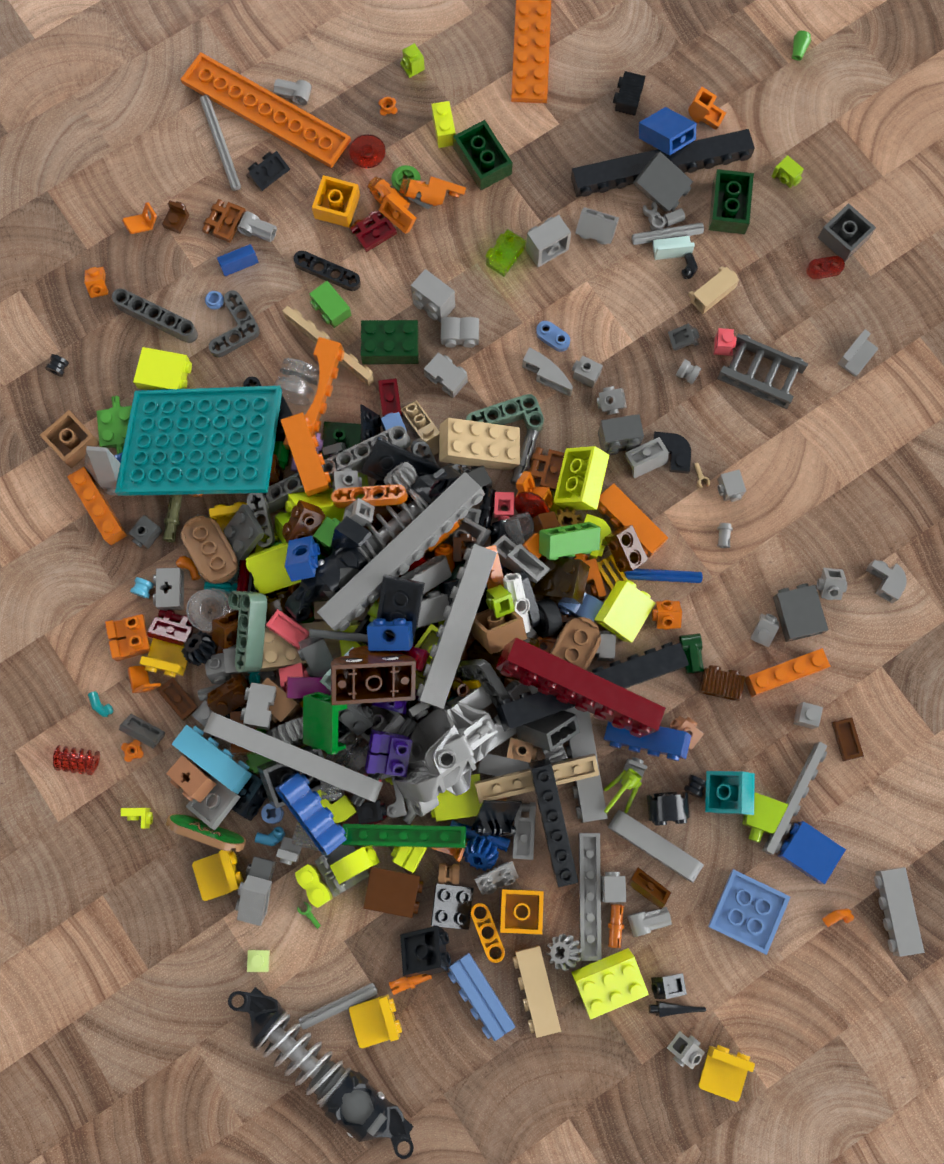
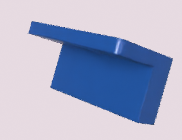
[217,244,259,276]

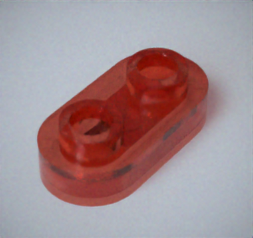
[806,256,845,279]

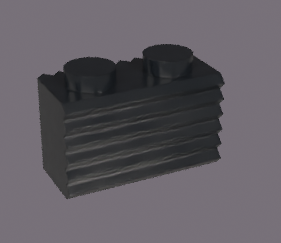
[613,71,646,116]

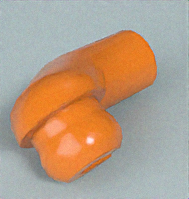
[176,556,201,581]
[822,908,854,927]

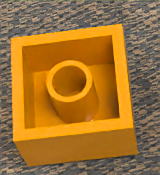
[312,175,360,228]
[500,889,544,935]

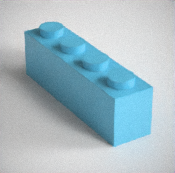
[172,725,253,794]

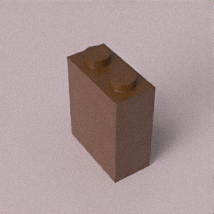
[363,867,424,918]

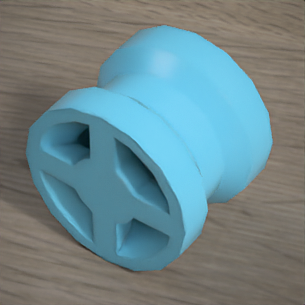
[130,577,154,599]

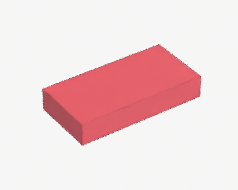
[266,609,309,650]

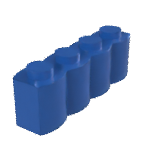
[275,773,347,855]

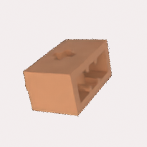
[166,755,216,803]

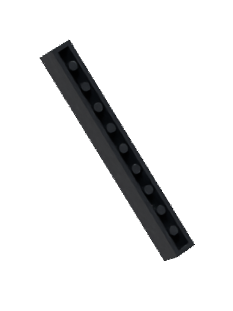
[571,129,755,197]
[496,642,689,732]

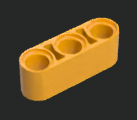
[471,903,505,963]

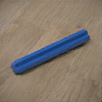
[625,568,703,583]

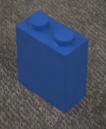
[639,107,697,155]
[778,821,846,884]

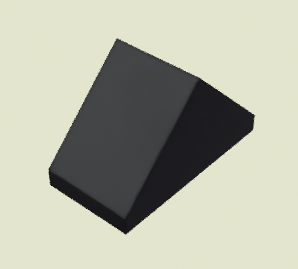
[331,516,372,548]

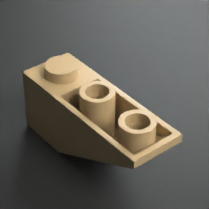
[401,400,440,456]

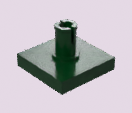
[321,421,361,462]

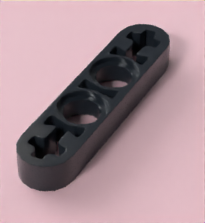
[293,251,361,291]

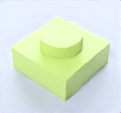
[247,950,270,972]

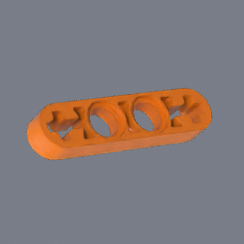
[331,484,408,508]

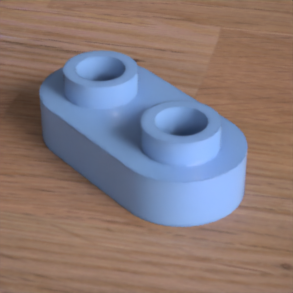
[536,321,570,352]

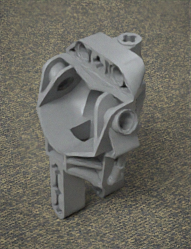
[394,676,517,817]

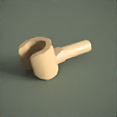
[694,463,710,488]

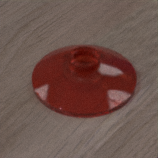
[349,134,386,168]
[514,492,550,521]

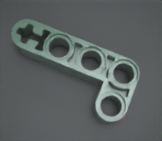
[466,394,544,432]
[228,591,267,672]

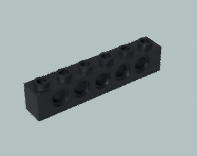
[529,758,578,888]

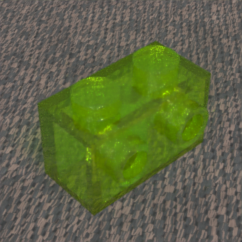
[485,229,526,277]

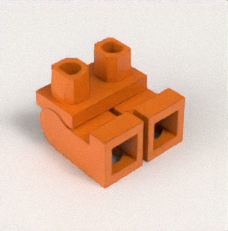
[105,614,150,661]

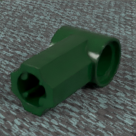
[679,633,704,674]

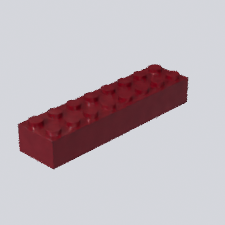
[496,638,666,738]

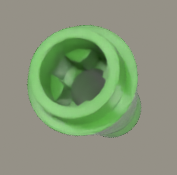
[792,30,811,61]

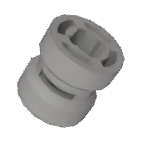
[676,359,702,384]

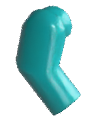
[88,691,114,717]

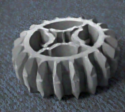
[266,717,303,746]

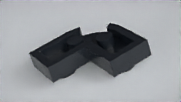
[653,431,691,474]

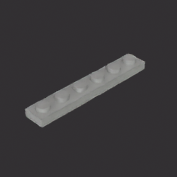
[762,742,827,855]
[579,833,602,961]

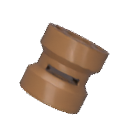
[438,863,460,885]

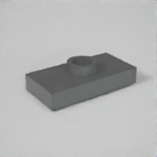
[119,714,165,749]

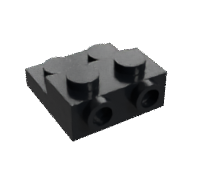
[400,926,451,978]

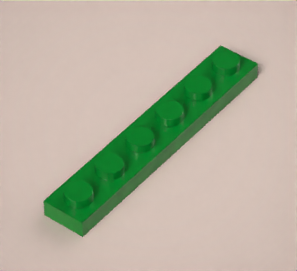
[342,824,466,848]

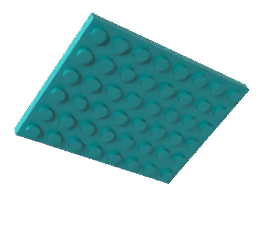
[115,386,282,496]

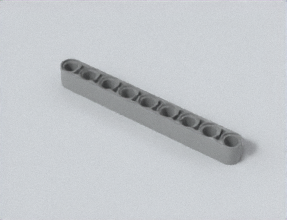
[252,426,411,516]
[203,712,383,802]

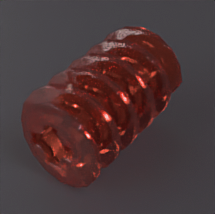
[53,745,100,776]

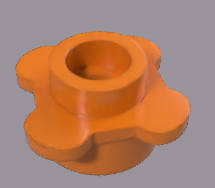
[379,97,398,116]
[121,739,144,762]

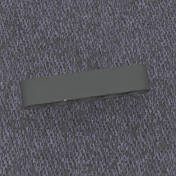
[112,289,198,343]

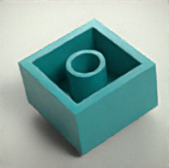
[705,771,755,815]

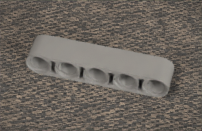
[608,810,704,883]

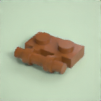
[202,199,246,243]
[528,447,565,491]

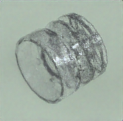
[274,358,319,406]
[186,588,235,631]
[325,730,369,774]

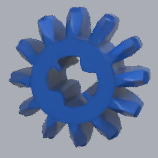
[463,836,499,871]

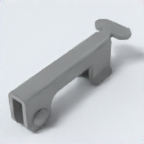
[380,774,407,818]

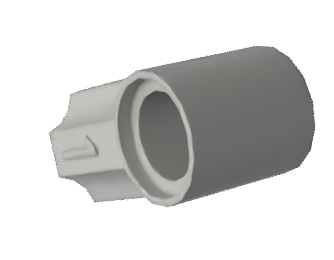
[273,79,312,106]
[237,211,277,242]
[627,907,672,937]

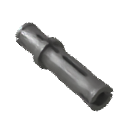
[510,429,539,485]

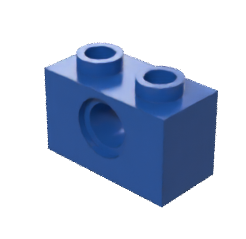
[285,536,320,581]
[367,618,413,651]

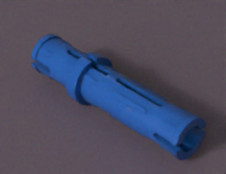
[450,820,511,852]

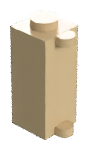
[688,266,739,314]

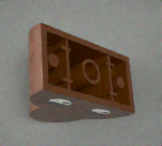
[331,646,416,705]

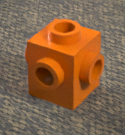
[652,600,682,630]

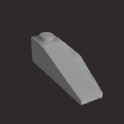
[84,446,121,495]

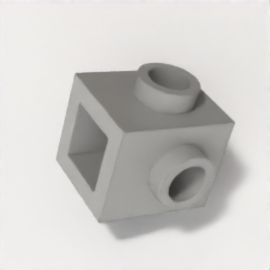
[597,386,627,415]
[332,468,362,492]
[816,568,847,600]
[667,1031,705,1069]

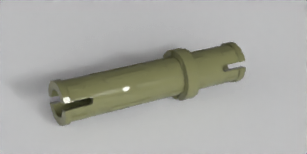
[163,495,182,543]

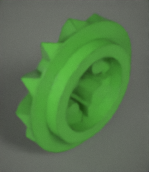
[391,165,421,194]

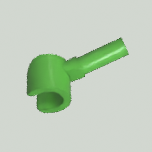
[297,902,321,929]

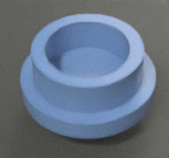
[205,291,224,310]

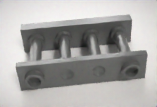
[717,333,808,409]

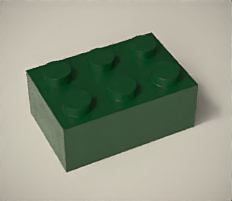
[453,120,513,191]
[708,169,754,234]
[361,320,419,365]

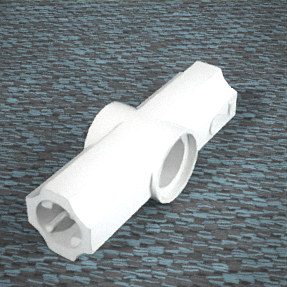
[503,573,531,633]

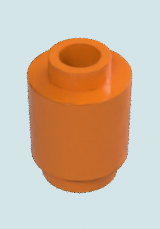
[435,543,455,573]

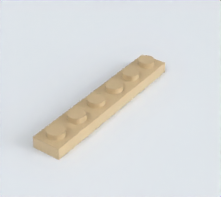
[283,306,374,386]
[475,754,600,803]

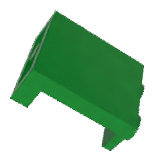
[303,692,347,754]

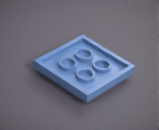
[708,869,790,955]

